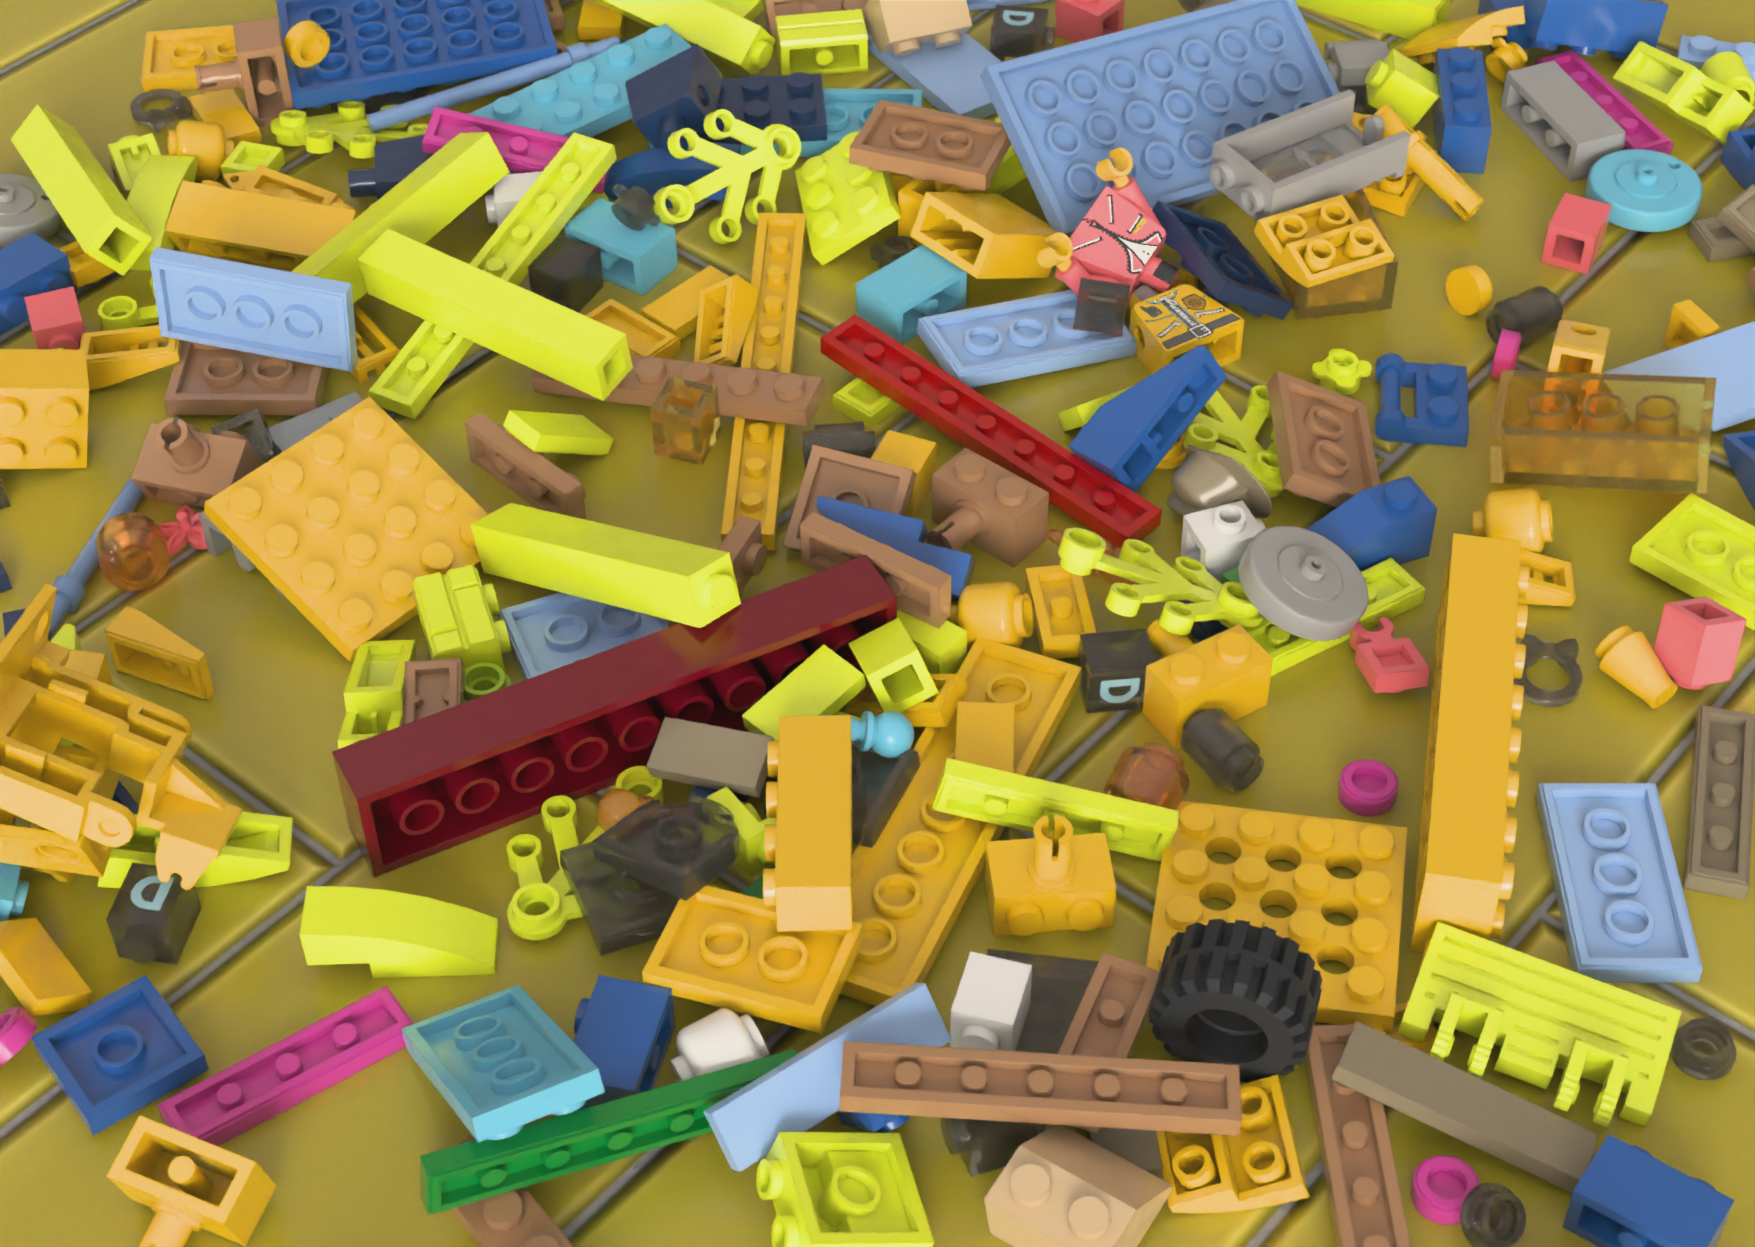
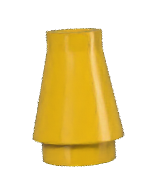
[1594,625,1678,709]

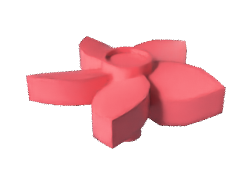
[155,504,207,557]

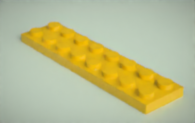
[840,638,1082,1006]

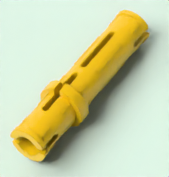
[1372,103,1486,222]

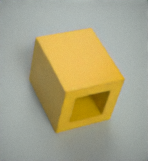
[870,430,937,518]

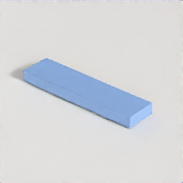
[703,983,952,1172]

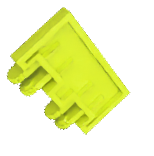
[1397,922,1682,1127]

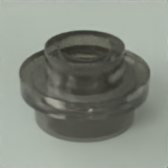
[1670,1018,1737,1080]
[1460,1182,1526,1247]

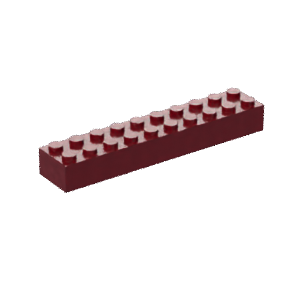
[332,555,897,877]

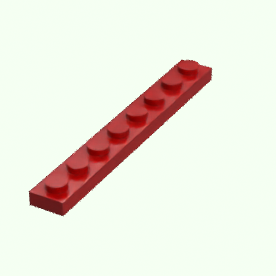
[820,314,1162,549]

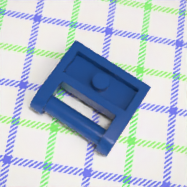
[1375,353,1469,447]

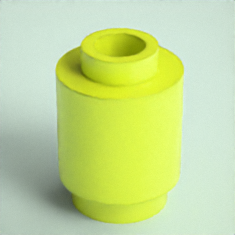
[1700,52,1755,105]

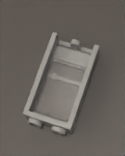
[1210,89,1411,221]

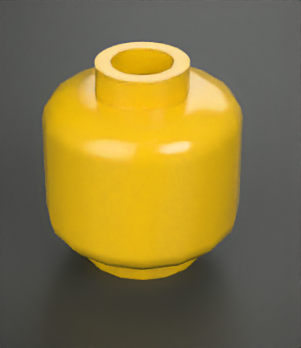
[166,120,234,181]
[1473,487,1554,554]
[949,581,1034,651]

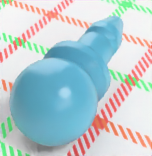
[821,711,914,758]

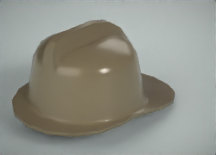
[1167,444,1272,518]

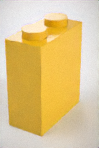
[910,192,1056,279]

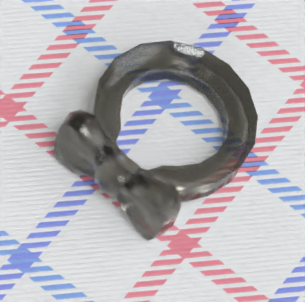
[130,89,193,131]
[1514,634,1583,707]

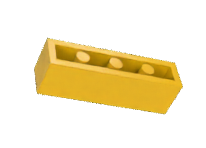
[165,180,359,271]
[763,715,852,932]

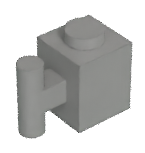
[1324,39,1390,106]

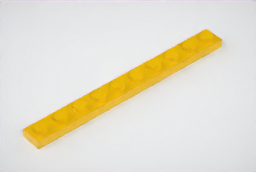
[721,213,806,550]

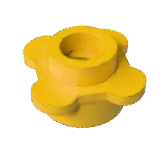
[1486,37,1528,83]

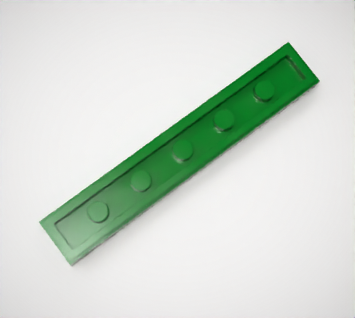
[420,1049,798,1215]

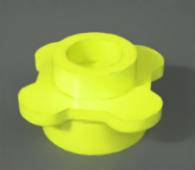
[1312,348,1372,395]

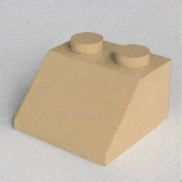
[861,0,973,56]
[984,1125,1173,1247]

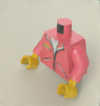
[1037,148,1180,304]

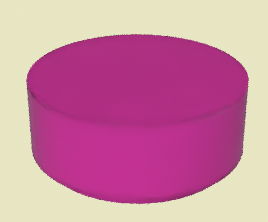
[1491,329,1522,381]
[1338,759,1398,817]
[0,1007,38,1066]
[1410,1155,1480,1225]

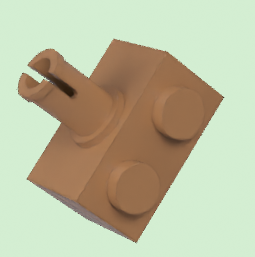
[194,17,295,127]
[131,417,264,510]
[926,448,1049,567]

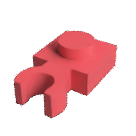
[1350,617,1430,694]

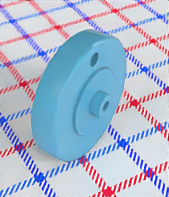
[1585,149,1703,232]

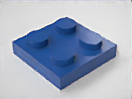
[31,975,209,1135]

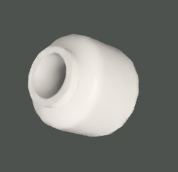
[670,1008,770,1082]

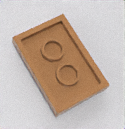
[849,99,1011,191]
[164,340,329,416]
[1267,371,1381,508]

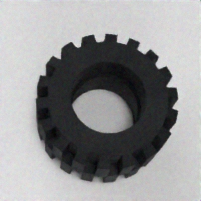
[1148,919,1322,1082]

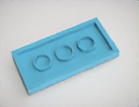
[401,984,605,1142]

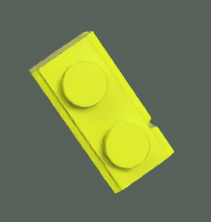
[775,9,868,76]
[412,565,511,672]

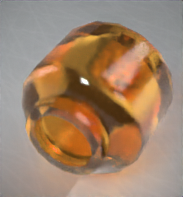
[95,512,170,591]
[1103,742,1190,810]

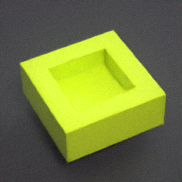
[221,141,285,182]

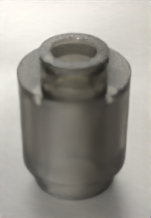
[1486,286,1563,346]
[802,421,876,470]
[1180,708,1264,792]

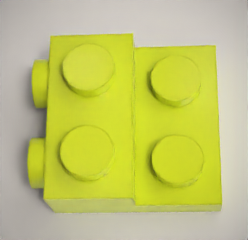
[756,1132,935,1247]

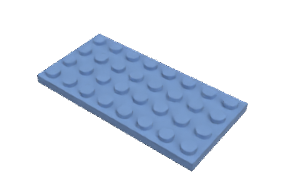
[980,0,1340,238]

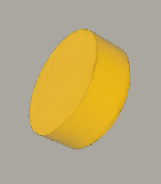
[283,20,330,68]
[1446,264,1493,316]

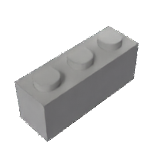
[1500,61,1626,182]

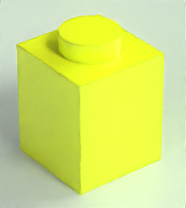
[1365,49,1439,128]
[848,617,939,713]

